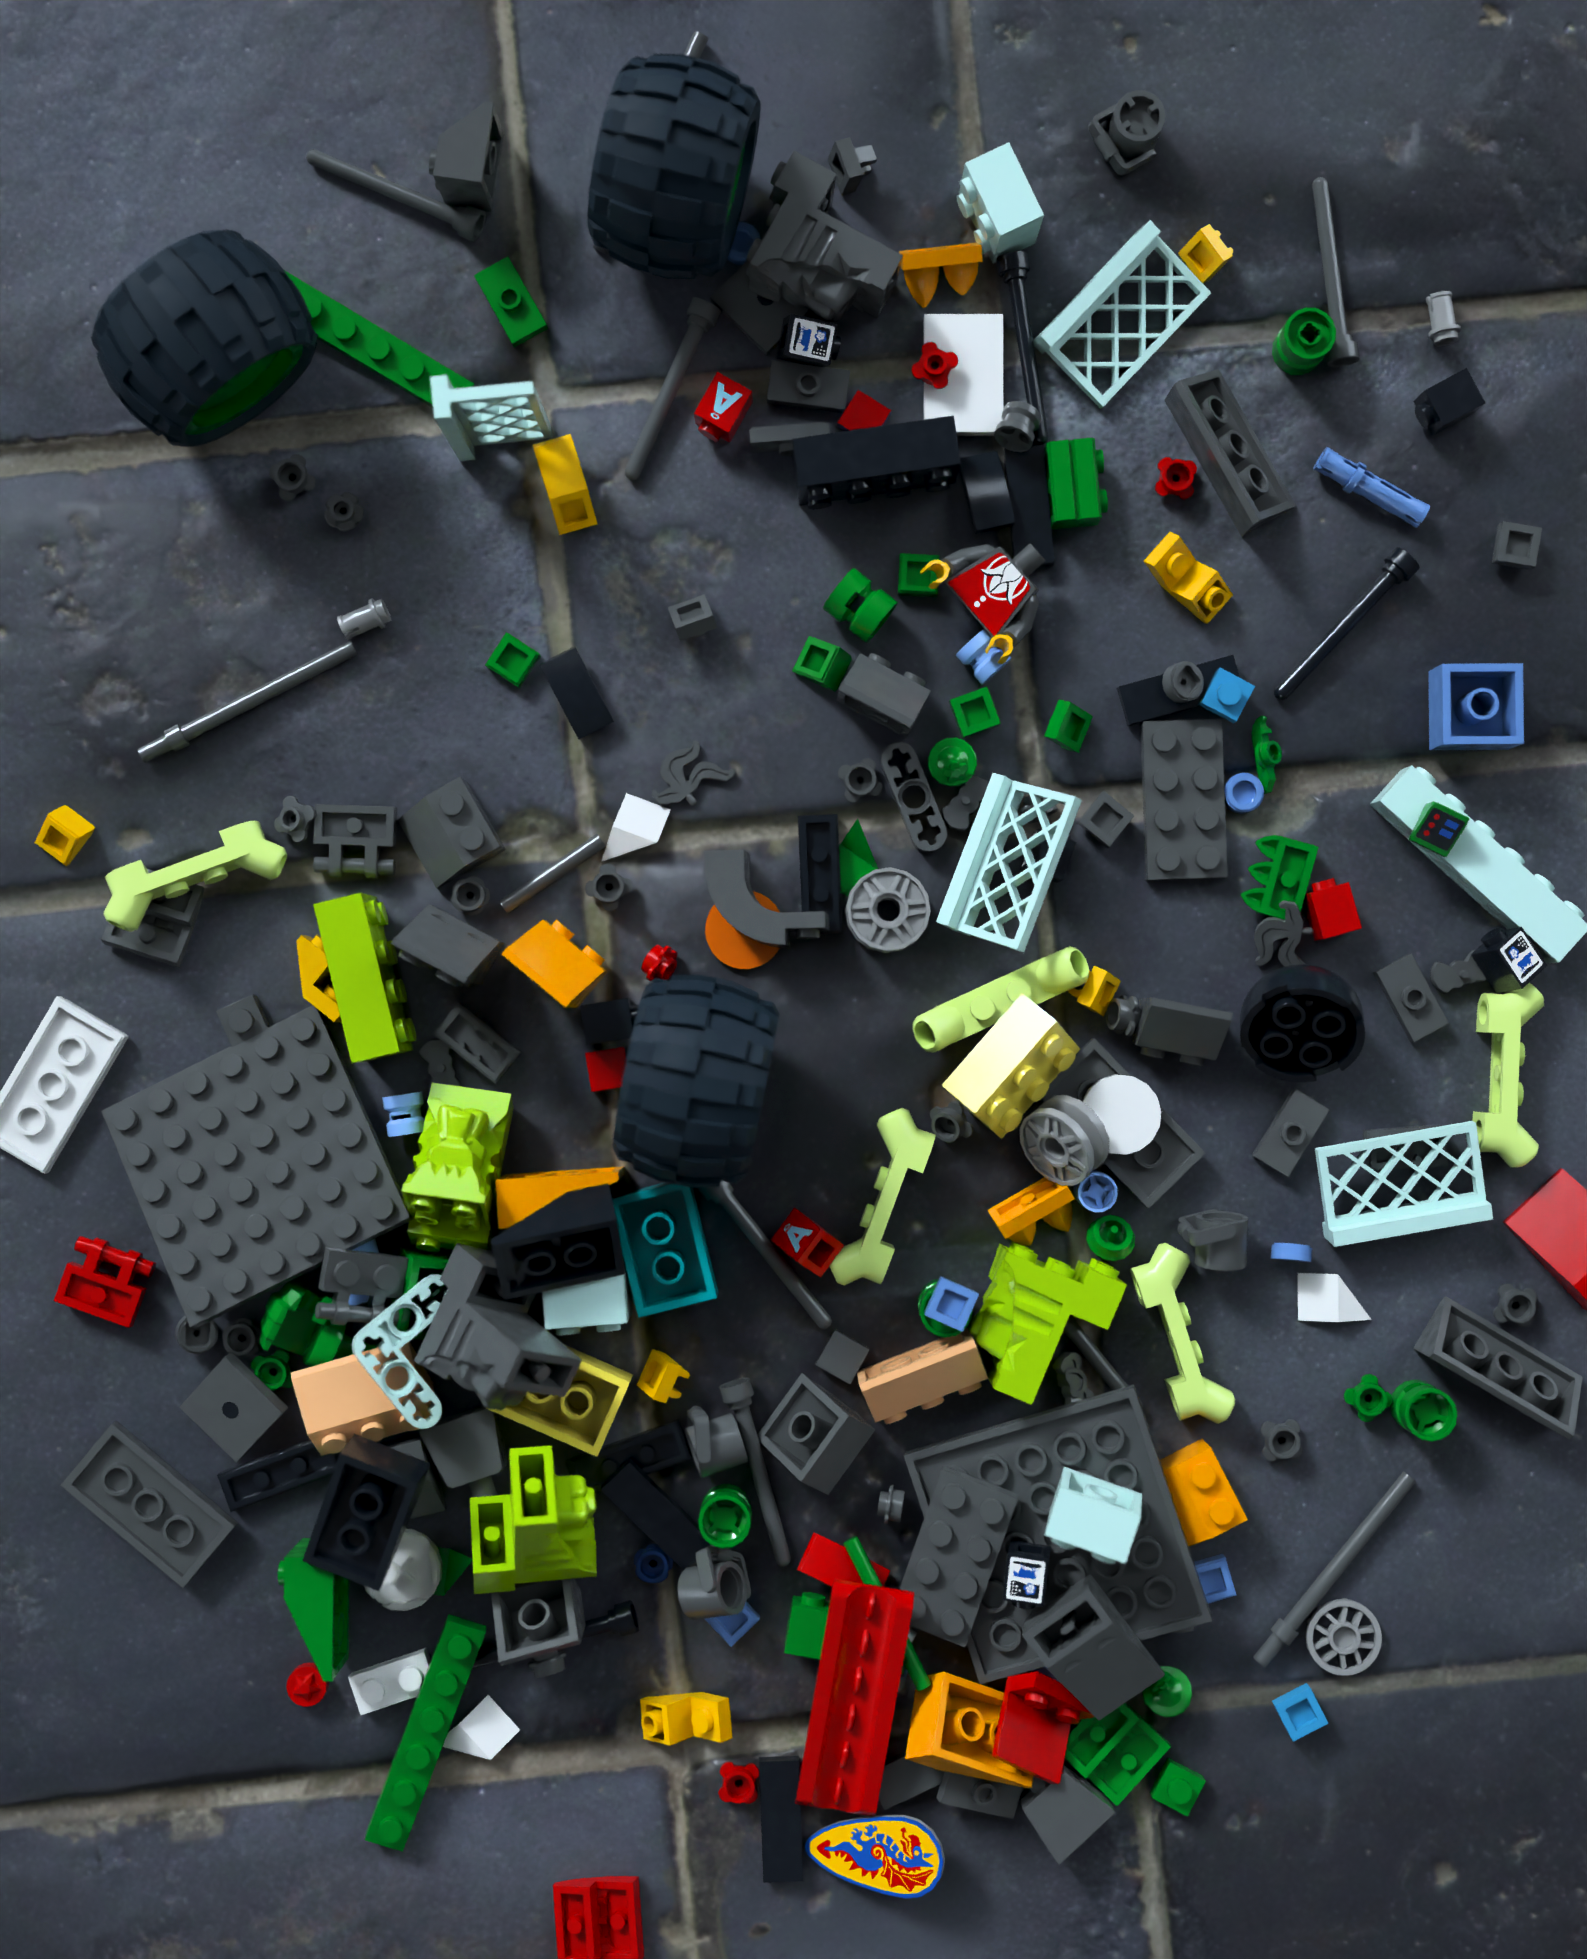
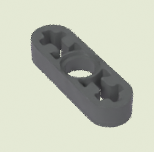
[881,742,947,853]

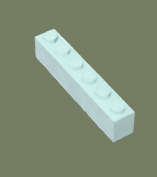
[1369,765,1587,964]

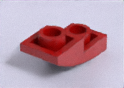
[797,1533,890,1587]

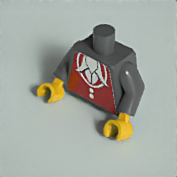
[920,543,1046,664]

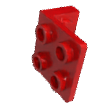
[992,1671,1095,1784]

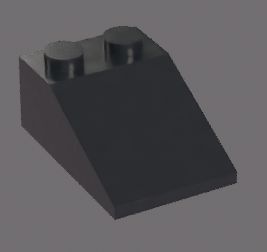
[491,1183,626,1300]
[302,1434,430,1591]

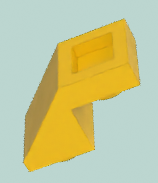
[533,434,597,535]
[1144,532,1233,624]
[296,934,341,1022]
[640,1692,733,1746]

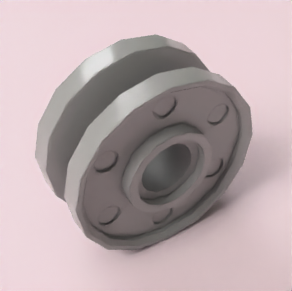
[845,867,931,953]
[1020,1095,1109,1186]

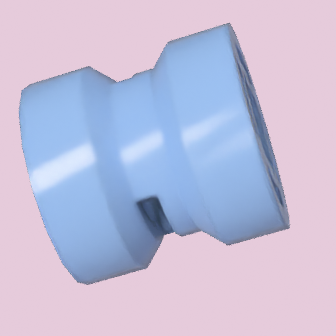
[955,629,1011,685]
[382,1092,425,1137]
[1073,1170,1118,1212]

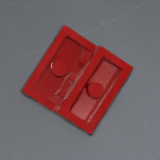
[553,1876,644,1959]

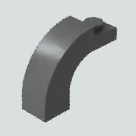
[704,850,830,948]

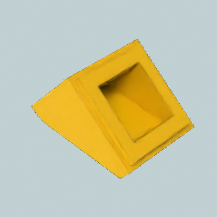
[35,805,95,866]

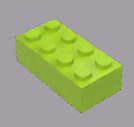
[313,893,417,1063]

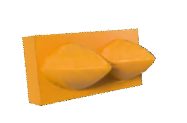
[899,243,983,308]
[987,1177,1075,1246]

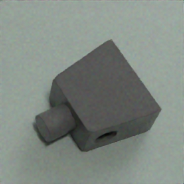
[419,1405,507,1497]
[1020,1762,1116,1865]

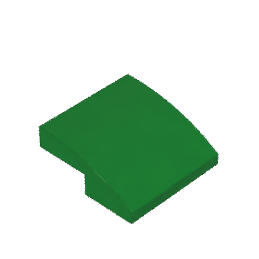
[1065,1703,1172,1806]

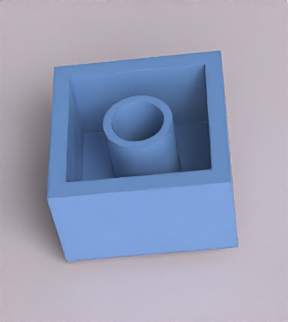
[1428,663,1524,750]

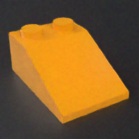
[502,919,608,1008]
[495,1166,625,1229]
[1160,1439,1248,1546]
[905,1672,1033,1788]

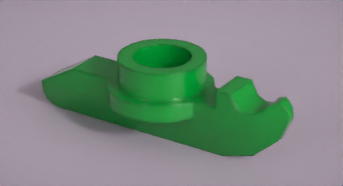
[1251,715,1282,794]

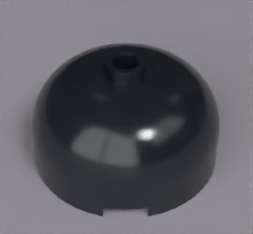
[1240,964,1365,1082]

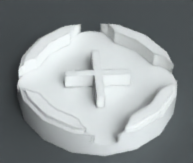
[1082,1074,1161,1155]
[365,1529,443,1611]

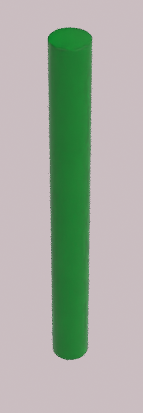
[843,1536,931,1691]

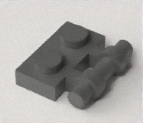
[313,804,397,879]
[315,1247,408,1326]

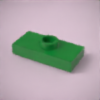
[474,256,548,348]

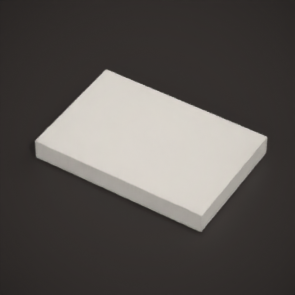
[923,314,1003,436]

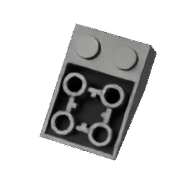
[391,904,505,988]
[1022,1574,1165,1720]

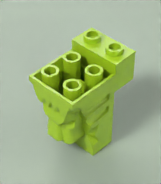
[401,1082,514,1252]
[968,1241,1127,1405]
[470,1446,597,1594]

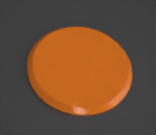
[705,891,780,969]

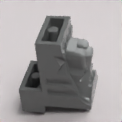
[746,150,903,322]
[414,1243,582,1410]

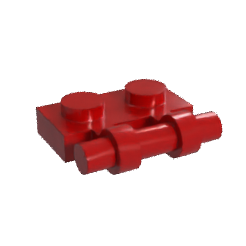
[54,1236,156,1328]

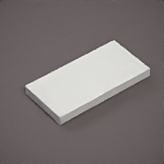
[0,996,129,1174]

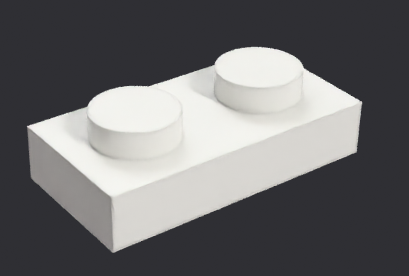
[348,1647,431,1715]

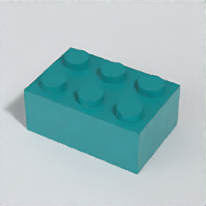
[612,1182,719,1318]

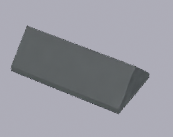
[1164,369,1296,537]
[1413,1296,1583,1440]

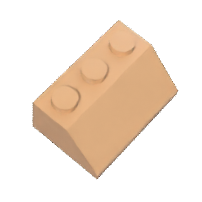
[857,1328,988,1424]
[291,1341,434,1456]

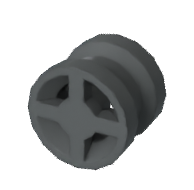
[994,401,1042,452]

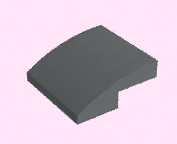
[101,863,205,968]

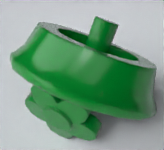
[928,737,977,787]
[1086,1215,1135,1261]
[1142,1666,1192,1717]

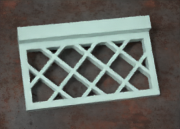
[1033,220,1211,409]
[430,375,552,461]
[936,773,1082,953]
[1315,1121,1493,1247]

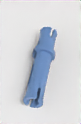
[1313,447,1430,528]

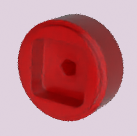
[286,1662,329,1707]

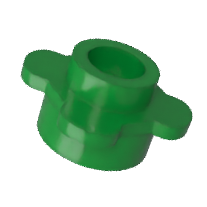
[251,1349,293,1391]
[1344,1374,1392,1422]

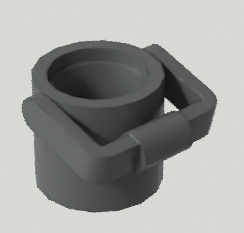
[1088,90,1165,176]
[1177,1209,1249,1271]
[685,1406,748,1478]
[677,1545,751,1620]

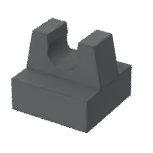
[828,137,877,196]

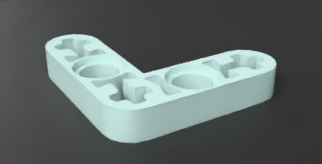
[352,1274,448,1429]

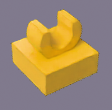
[1178,224,1234,283]
[1068,966,1121,1016]
[637,1349,690,1403]

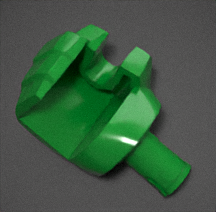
[259,1281,377,1367]

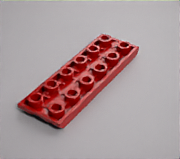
[795,1579,914,1817]

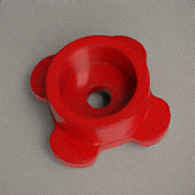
[912,342,958,389]
[1155,457,1197,500]
[641,945,678,981]
[718,1761,759,1804]

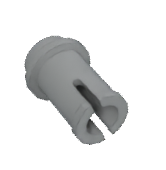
[1426,291,1461,346]
[337,598,391,640]

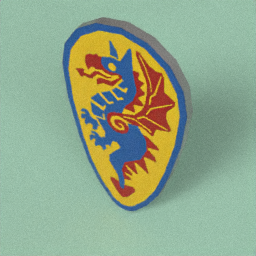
[805,1815,945,1899]

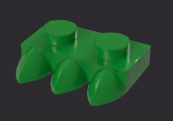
[1241,835,1319,920]

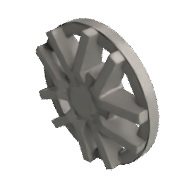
[1306,1598,1382,1676]

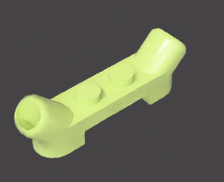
[104,821,287,932]
[912,946,1089,1053]
[1473,983,1544,1168]
[830,1108,936,1286]
[1130,1243,1235,1424]

